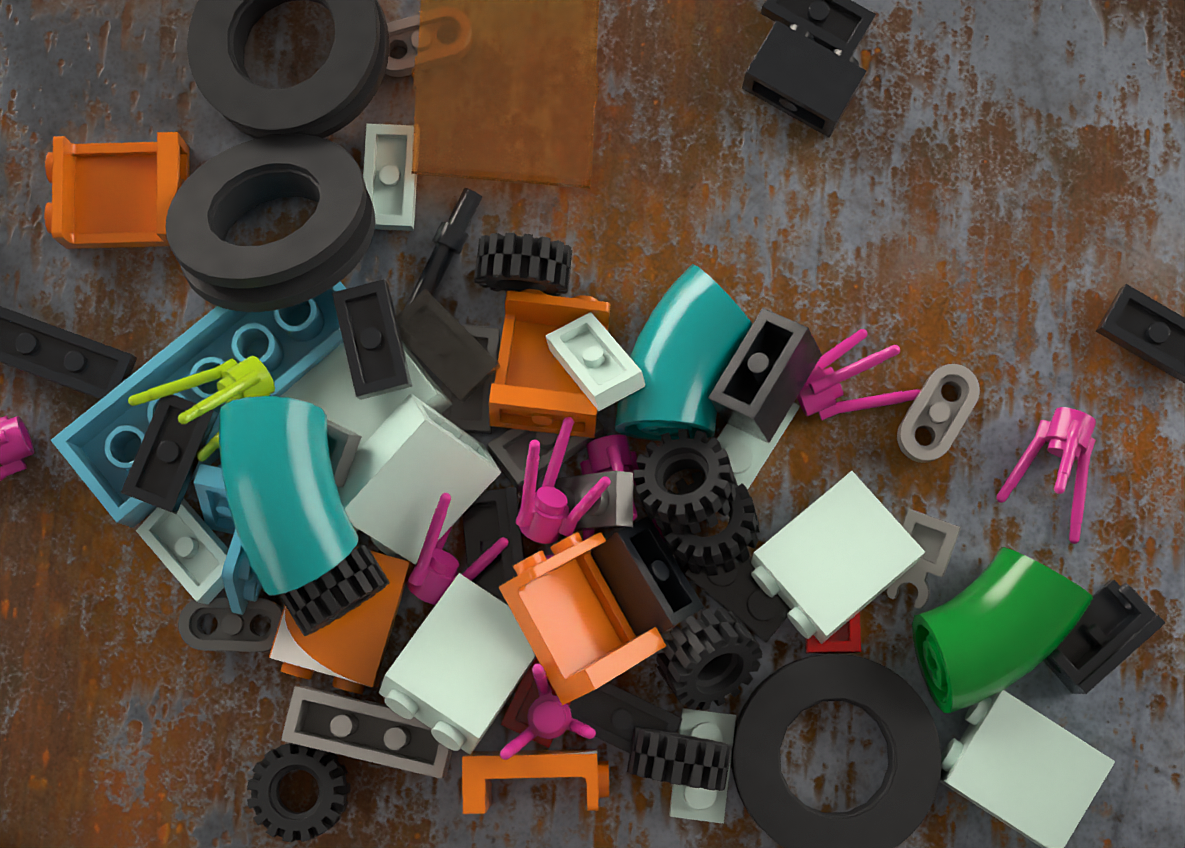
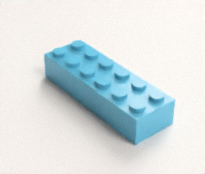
[51,282,346,528]

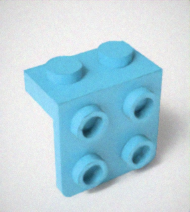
[194,464,262,615]

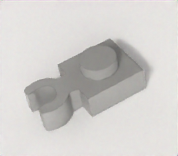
[887,509,961,609]

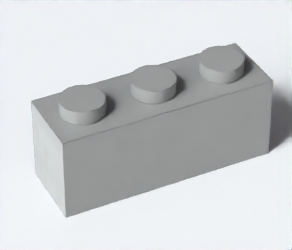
[281,686,453,779]

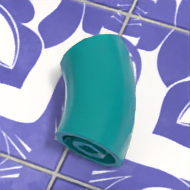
[615,264,753,441]
[219,396,358,595]

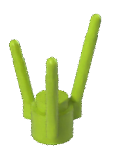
[128,355,275,462]

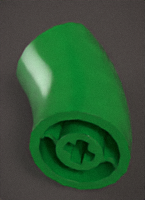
[912,547,1093,713]

